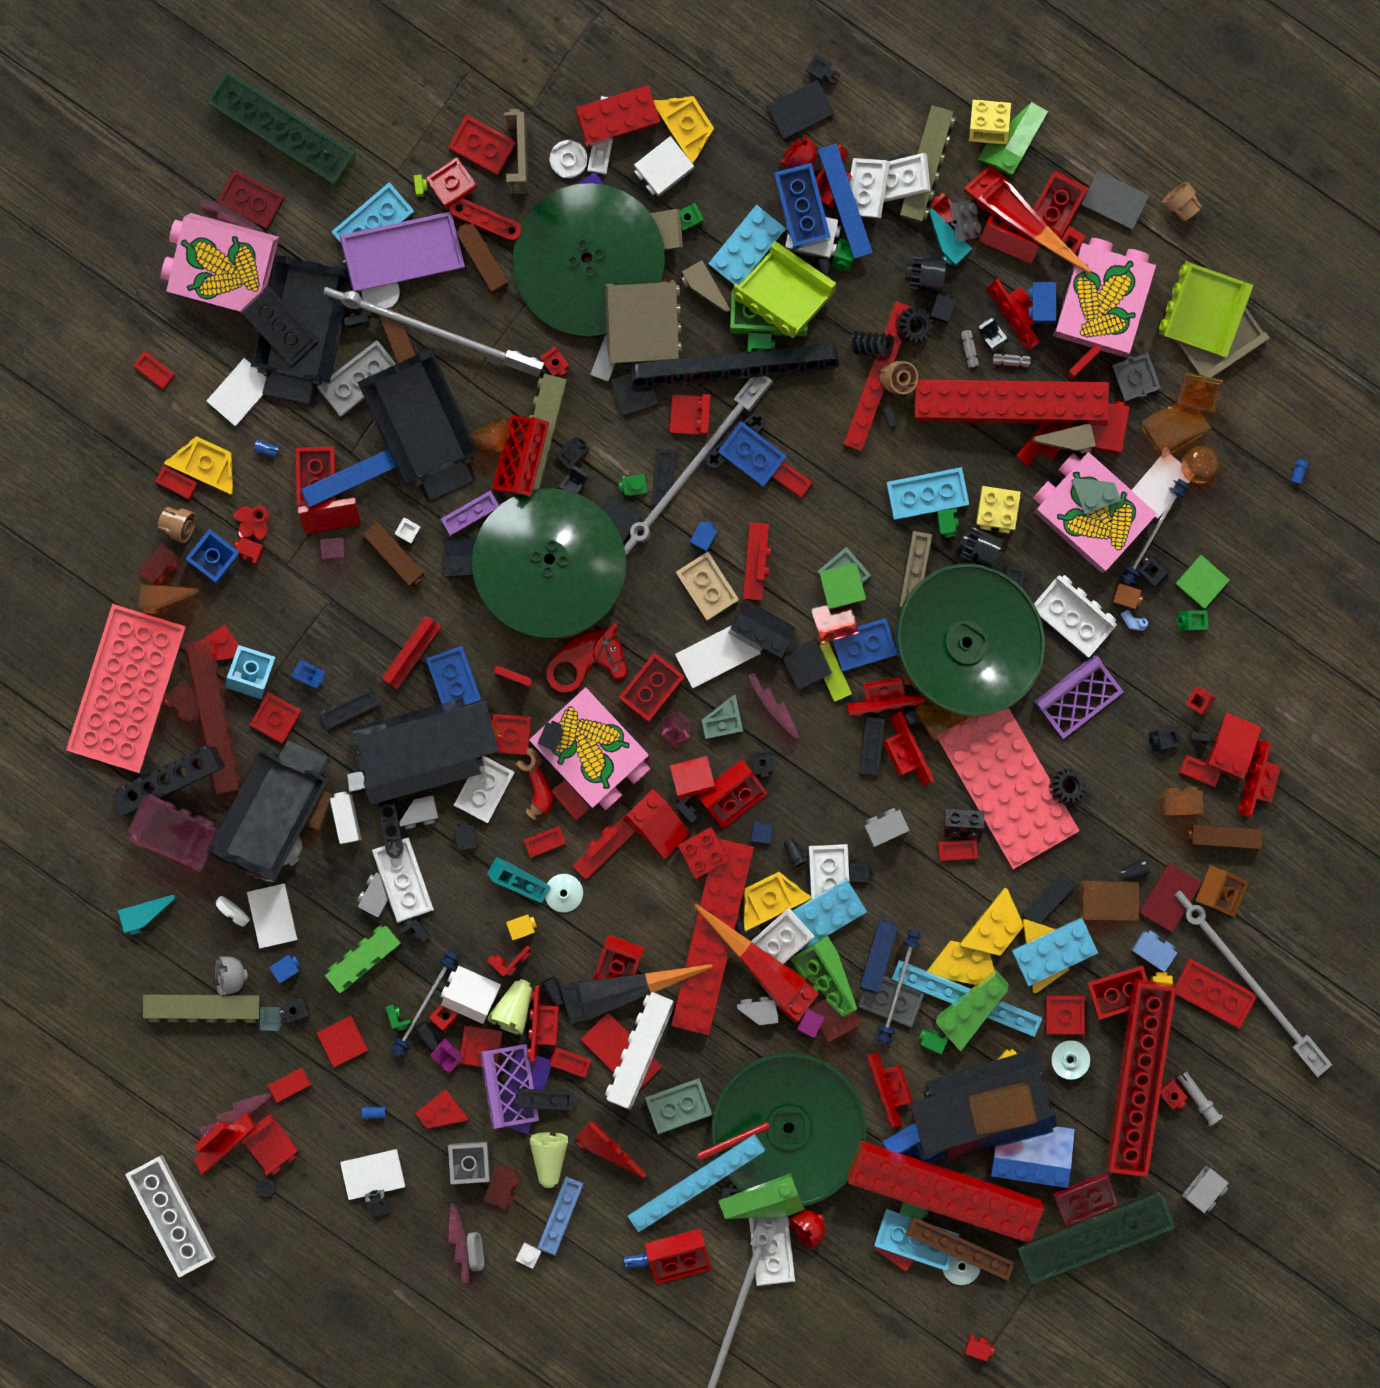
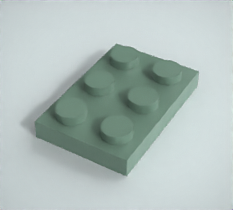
[645,1078,712,1134]

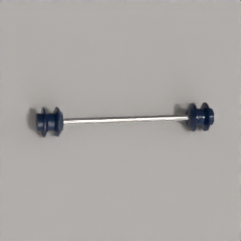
[1120,479,1190,586]
[874,929,924,1045]
[389,950,460,1058]

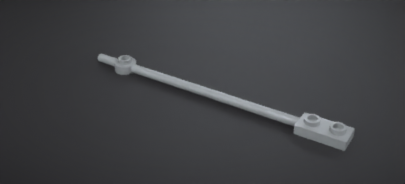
[323,287,544,377]
[624,376,773,555]
[1174,890,1332,1077]
[707,1217,780,1388]

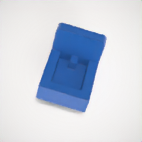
[292,659,325,689]

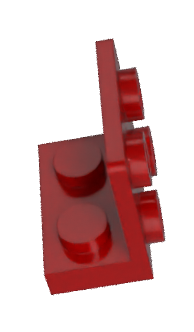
[670,394,711,435]
[678,827,729,880]
[487,945,531,976]

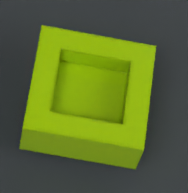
[414,175,428,197]

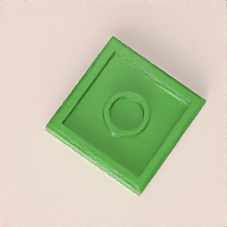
[1175,555,1229,609]
[819,562,866,609]

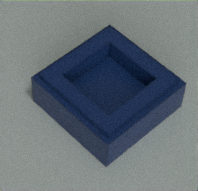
[751,822,773,844]

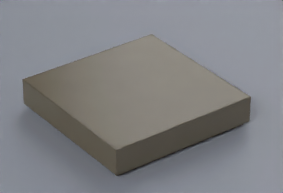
[650,209,683,250]

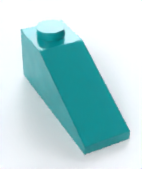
[928,208,972,267]
[487,857,551,903]
[118,895,177,935]

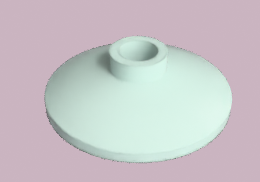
[545,874,583,912]
[1052,1041,1090,1079]
[943,1257,980,1285]

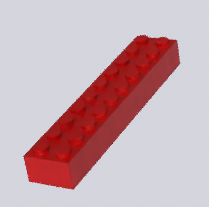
[915,380,1109,425]
[671,839,754,1035]
[1106,979,1176,1177]
[847,1141,1044,1243]

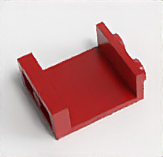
[241,1114,299,1175]

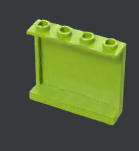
[732,241,836,338]
[1159,261,1254,358]

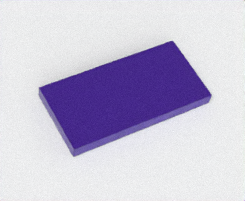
[500,1049,552,1134]

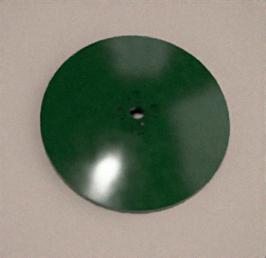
[513,183,665,337]
[472,488,626,640]
[896,564,1045,717]
[712,1052,867,1206]

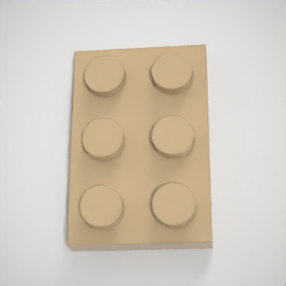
[676,552,739,620]

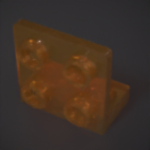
[915,700,972,741]

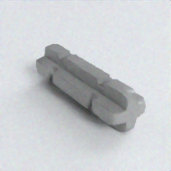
[961,330,979,368]
[993,354,1030,367]

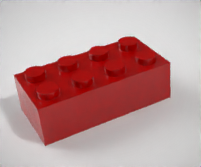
[574,85,660,148]

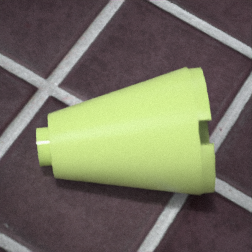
[487,979,532,1035]
[530,1132,568,1188]

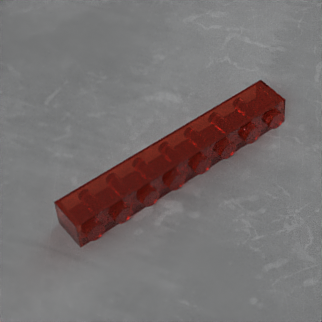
[184,639,241,794]

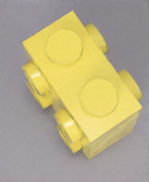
[969,100,1011,145]
[976,486,1021,534]

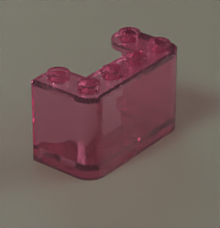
[125,794,218,872]

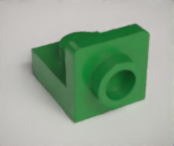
[832,238,854,271]
[619,474,648,497]
[1177,610,1209,631]
[386,1004,412,1031]

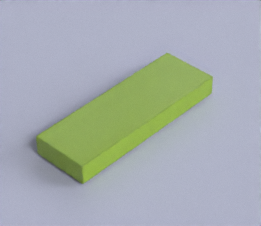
[820,642,852,702]

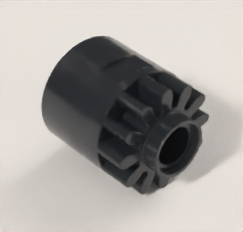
[905,257,946,293]
[958,527,1003,568]

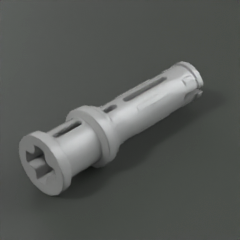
[1177,1071,1223,1127]

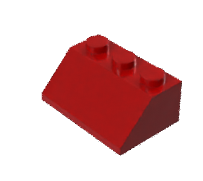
[979,214,1040,264]
[697,759,768,829]
[1088,965,1147,1020]
[645,1229,712,1285]

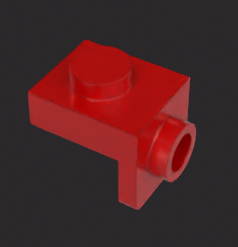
[930,193,956,226]

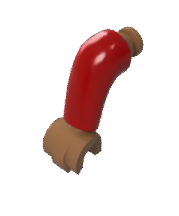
[516,748,553,820]

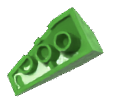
[978,102,1048,178]
[790,936,857,1017]
[718,1173,804,1219]

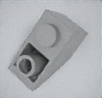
[399,795,439,829]
[357,873,388,917]
[737,996,778,1025]

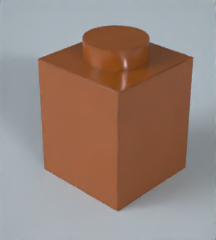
[1112,584,1143,610]

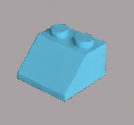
[225,645,275,699]

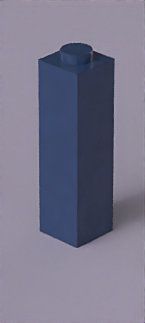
[859,919,898,995]

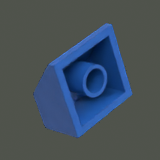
[1029,282,1056,326]
[185,529,240,585]

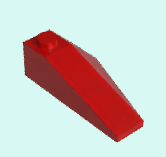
[576,1119,647,1178]

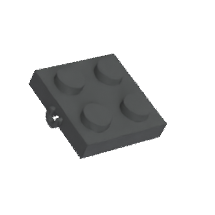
[950,199,981,241]
[1112,353,1161,402]

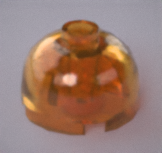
[471,417,510,453]
[1181,445,1221,484]

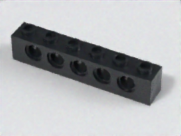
[111,745,225,816]

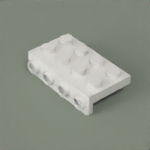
[1034,575,1117,658]

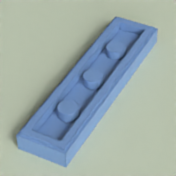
[537,1176,584,1255]

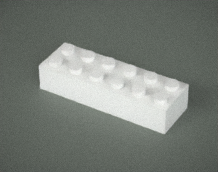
[605,992,675,1110]
[125,1155,216,1277]

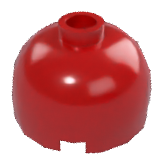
[780,136,817,169]
[788,1210,825,1249]

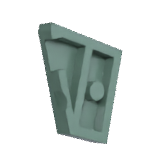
[1071,478,1121,515]
[702,695,743,739]

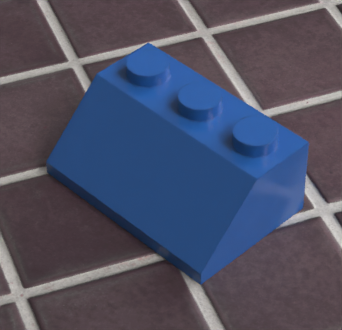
[883,1124,945,1164]

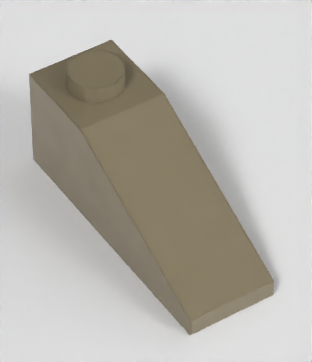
[681,260,730,314]
[1032,424,1096,454]

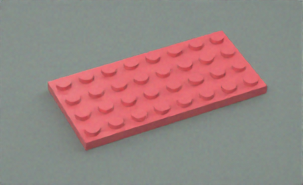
[66,604,186,773]
[936,708,1079,869]

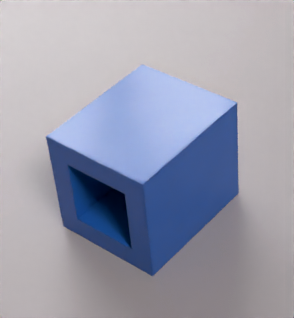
[690,521,718,552]
[269,955,301,984]

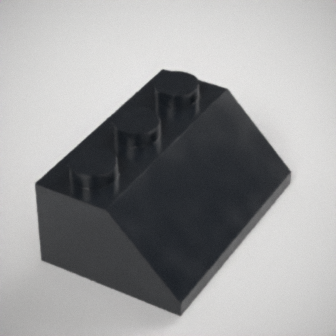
[445,538,476,578]
[728,599,796,661]

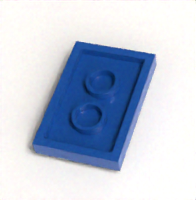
[717,421,786,487]
[831,618,898,672]
[426,646,481,704]

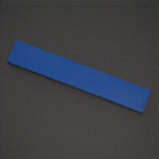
[818,144,873,259]
[300,450,396,507]

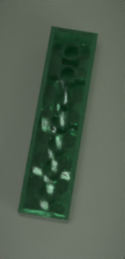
[206,70,356,188]
[1016,1190,1176,1285]

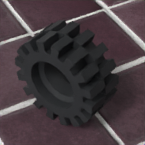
[895,308,933,343]
[1049,768,1087,805]

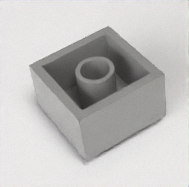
[863,808,909,847]
[448,1142,490,1184]
[1182,1166,1228,1213]

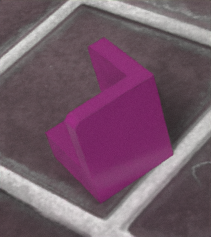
[797,1009,824,1038]
[430,1038,464,1073]

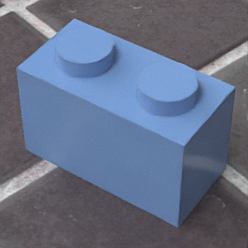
[1131,931,1177,972]

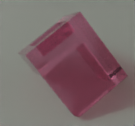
[320,538,345,560]
[662,711,690,745]

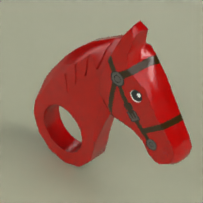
[547,621,628,693]

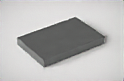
[1081,171,1149,230]
[858,976,925,1028]

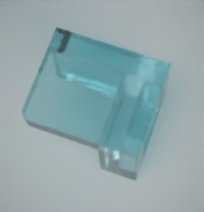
[260,1007,281,1031]

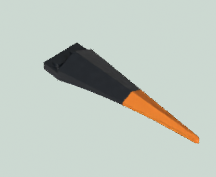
[560,964,713,1024]

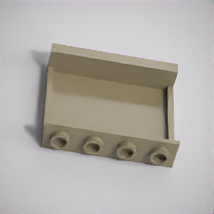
[504,109,529,194]
[605,280,682,363]
[1175,307,1270,383]

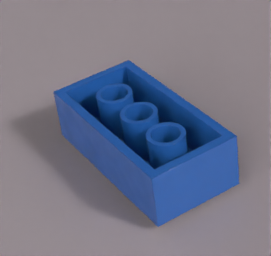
[774,163,831,250]

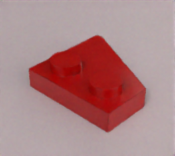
[193,625,239,662]
[415,1090,469,1128]

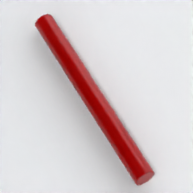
[697,1122,771,1161]

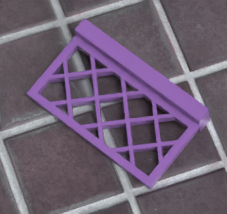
[1034,655,1123,739]
[480,1044,539,1129]

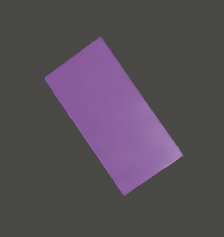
[340,212,465,292]

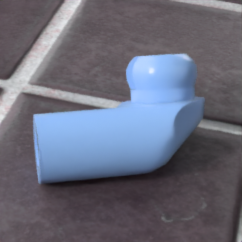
[1120,610,1148,631]

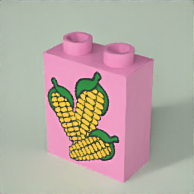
[161,213,279,311]
[1053,238,1156,358]
[1033,452,1157,573]
[529,687,651,810]

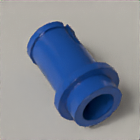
[253,440,279,458]
[1290,459,1310,484]
[362,1106,385,1121]
[624,1253,649,1269]

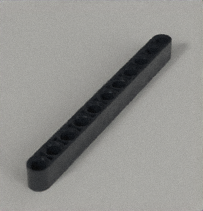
[630,344,839,389]

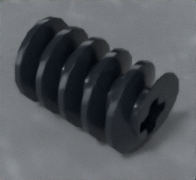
[850,330,894,358]

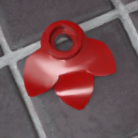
[233,506,269,540]

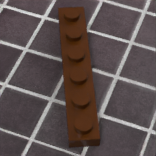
[905,1217,1015,1281]

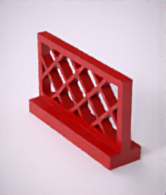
[492,415,550,497]
[382,616,441,689]

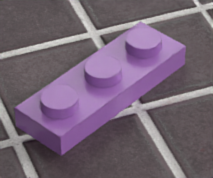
[441,491,499,536]

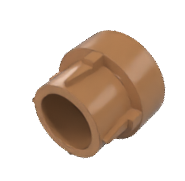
[1162,182,1202,222]
[880,361,918,394]
[158,507,197,543]

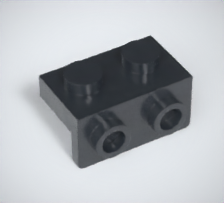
[944,809,984,840]

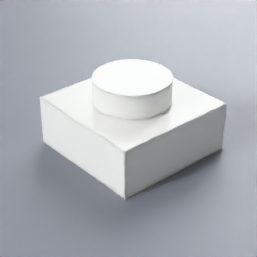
[394,518,421,544]
[516,1242,541,1269]

